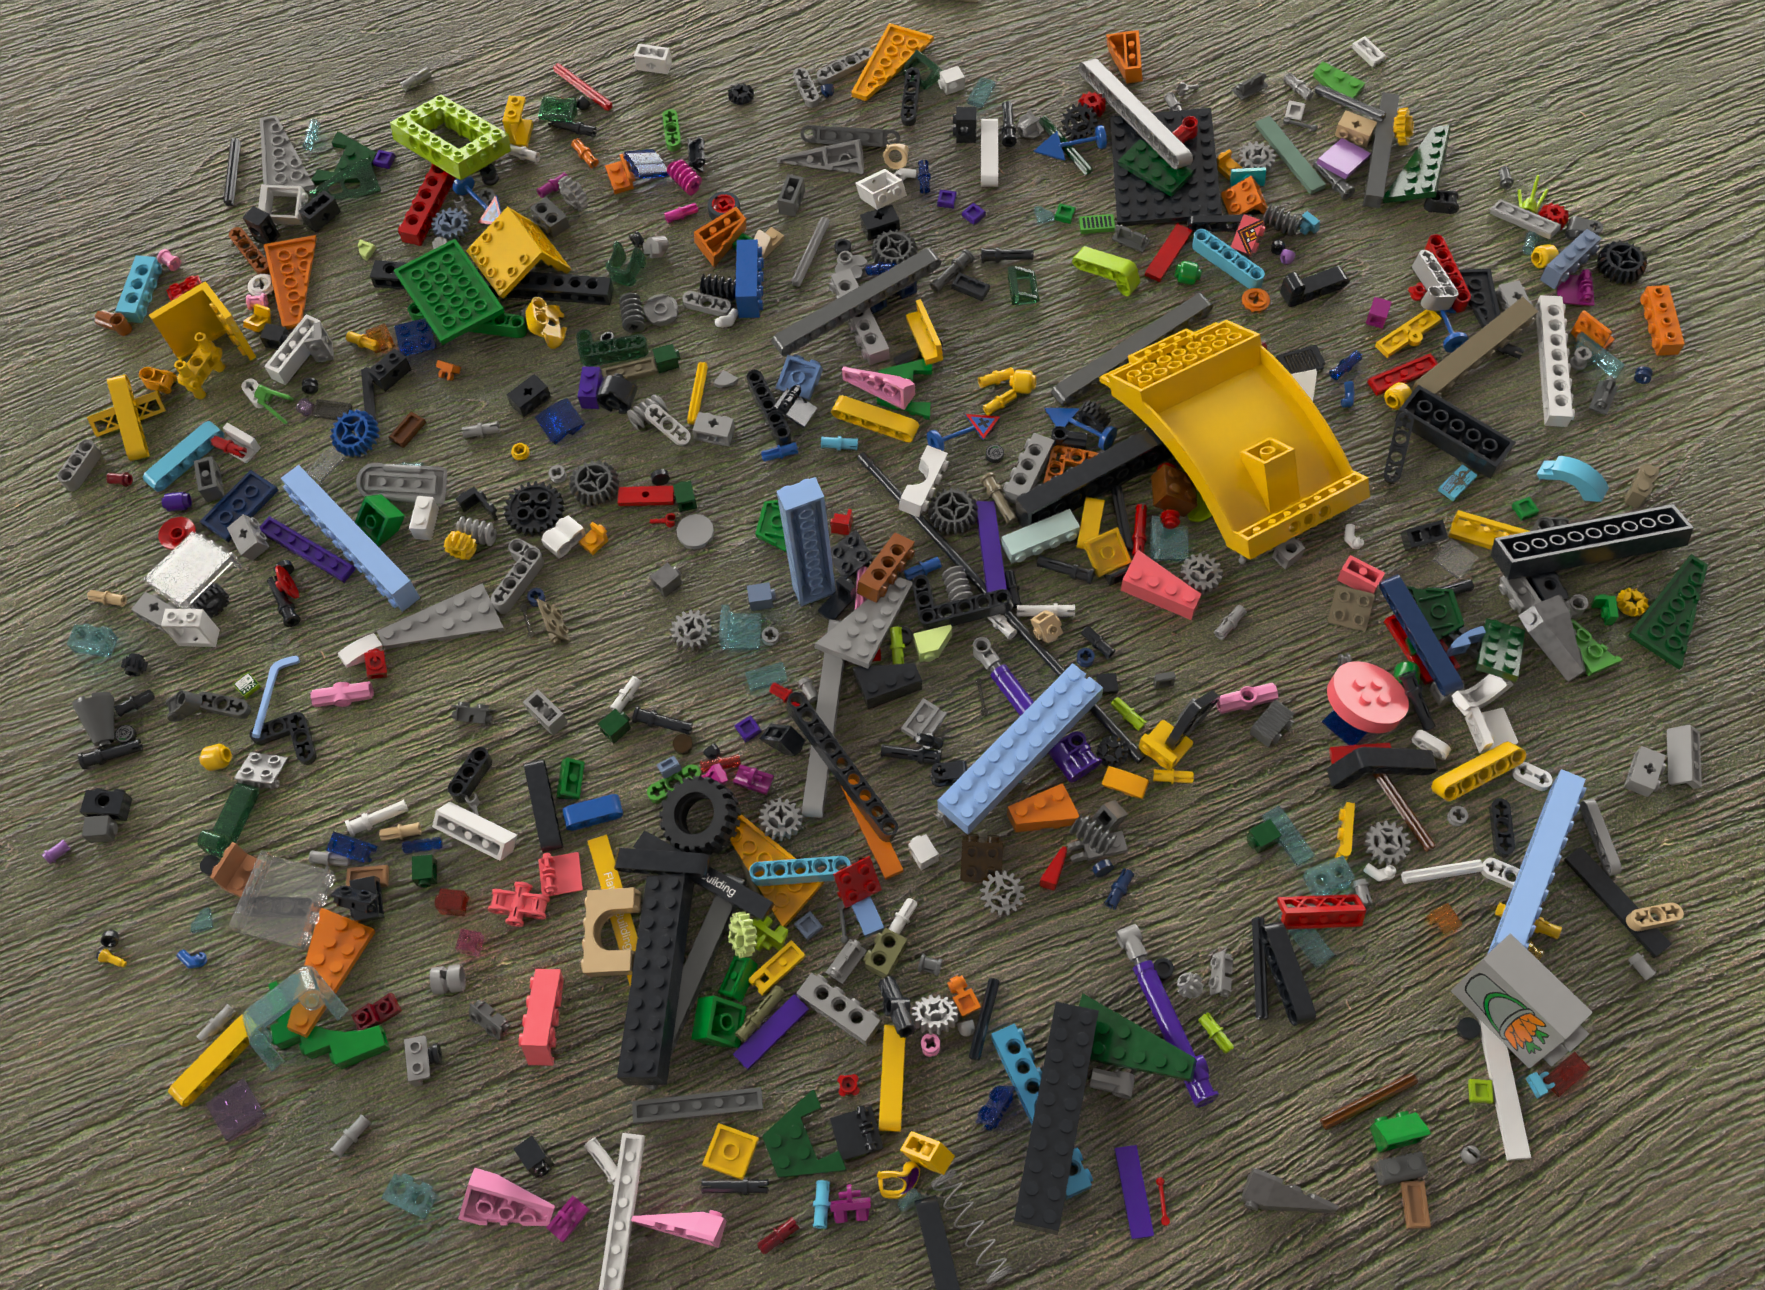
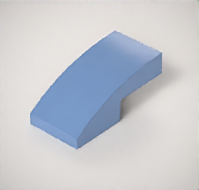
[1446,626,1486,657]
[852,896,884,938]

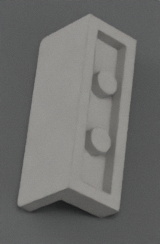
[1667,725,1702,789]

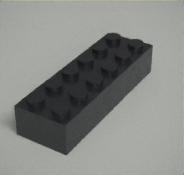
[1395,385,1516,479]

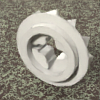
[248,274,274,296]

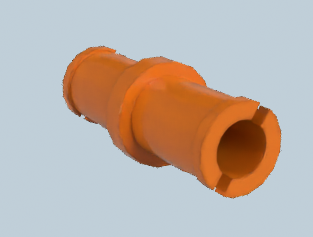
[571,138,599,168]

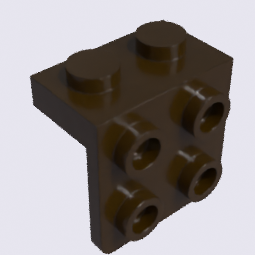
[960,833,1003,883]

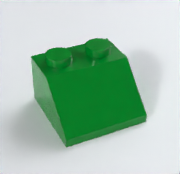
[354,494,405,547]
[691,995,746,1049]
[1370,1111,1431,1153]

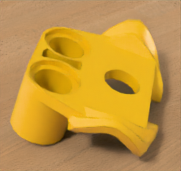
[525,297,567,349]

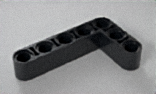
[912,575,1014,630]
[1327,747,1438,789]

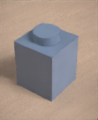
[747,582,776,611]

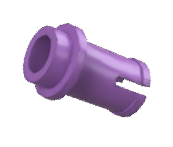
[42,840,71,864]

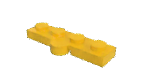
[1375,310,1442,358]

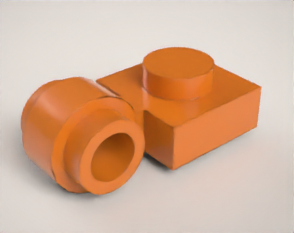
[947,975,981,1018]

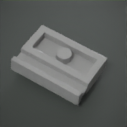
[901,698,947,739]

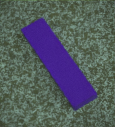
[733,994,809,1070]
[1114,1145,1154,1240]

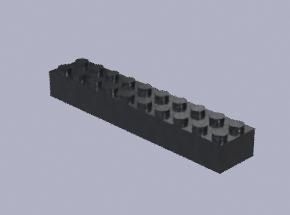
[1016,426,1174,528]
[1490,504,1693,580]
[617,874,694,1086]
[1013,1001,1099,1235]

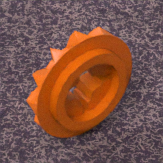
[1242,288,1270,313]

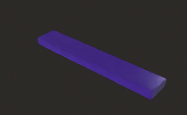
[976,501,1007,592]
[259,516,356,583]

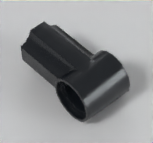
[1050,426,1087,450]

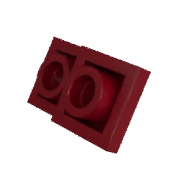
[351,993,402,1030]

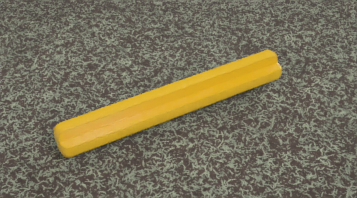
[687,362,708,425]

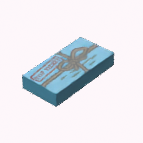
[1438,464,1477,501]

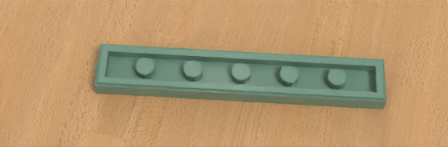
[1255,115,1326,195]

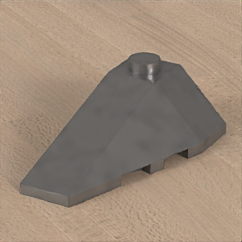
[1519,595,1586,682]
[1240,1168,1338,1213]

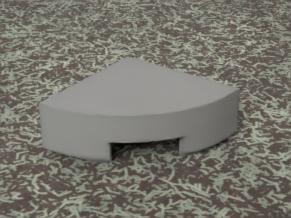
[713,370,739,388]

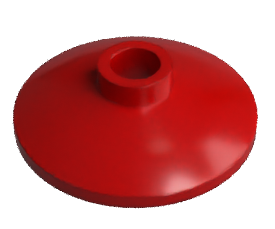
[158,517,196,550]
[275,565,299,599]

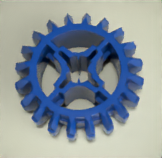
[330,409,380,458]

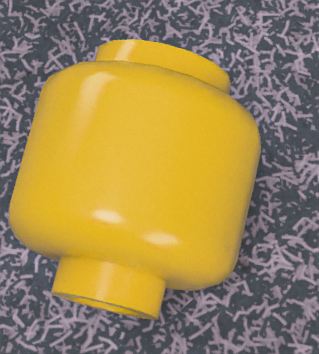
[1531,244,1559,269]
[1009,370,1036,394]
[1384,382,1412,410]
[199,744,232,771]

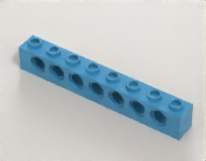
[991,1023,1093,1200]

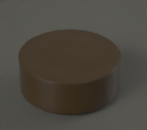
[673,734,693,755]

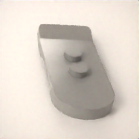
[356,463,447,505]

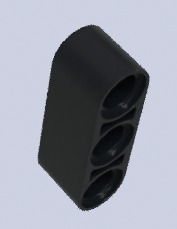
[448,747,492,803]

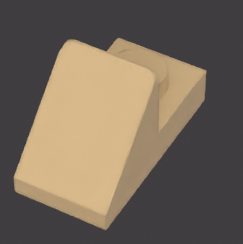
[754,227,785,259]

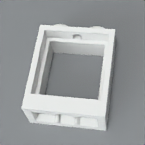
[856,169,907,210]
[258,185,308,225]
[161,609,220,647]

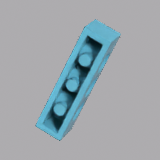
[115,255,162,323]

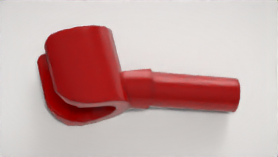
[650,513,675,528]

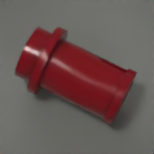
[106,472,133,487]

